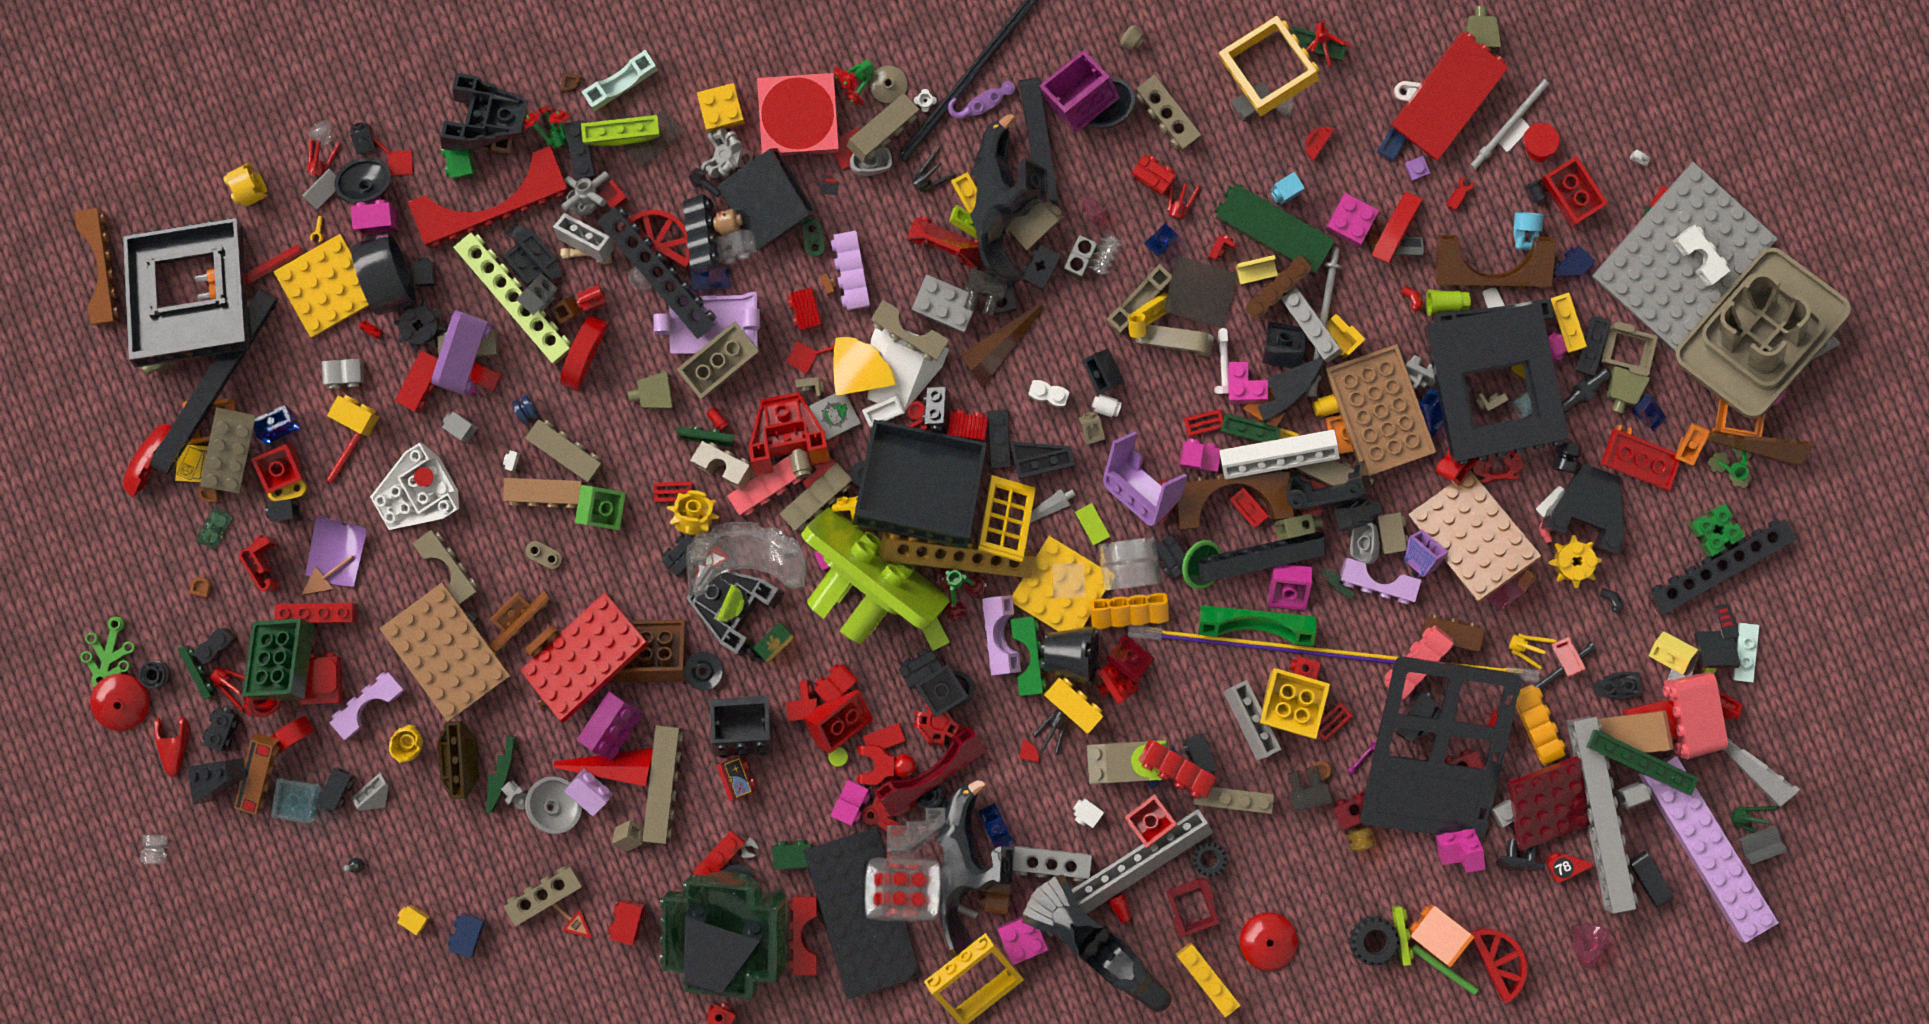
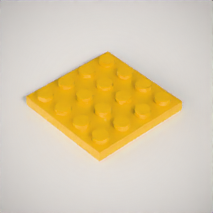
[273,234,369,338]
[1012,536,1114,631]

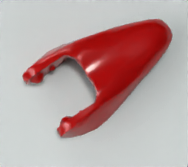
[154,717,190,777]

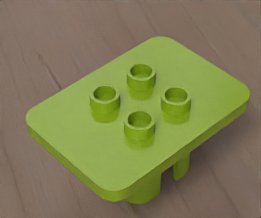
[801,508,949,643]

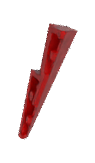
[553,748,653,786]

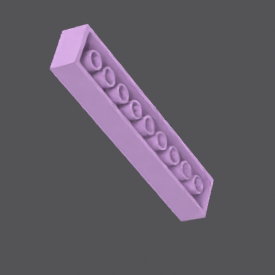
[1639,755,1778,943]

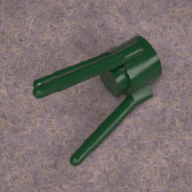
[1731,806,1778,833]

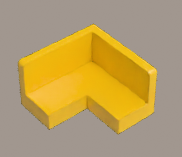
[1326,314,1365,359]

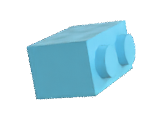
[1271,172,1304,206]

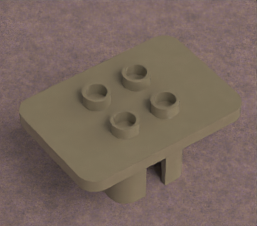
[1676,248,1850,419]

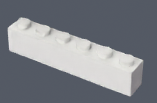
[1220,430,1340,479]

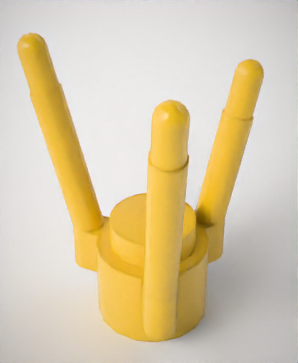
[1509,633,1557,670]

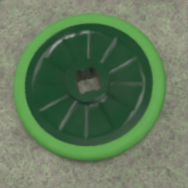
[1182,540,1221,589]

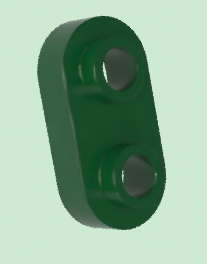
[802,219,825,257]

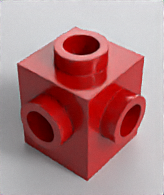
[706,1002,737,1024]

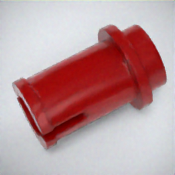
[706,407,729,431]

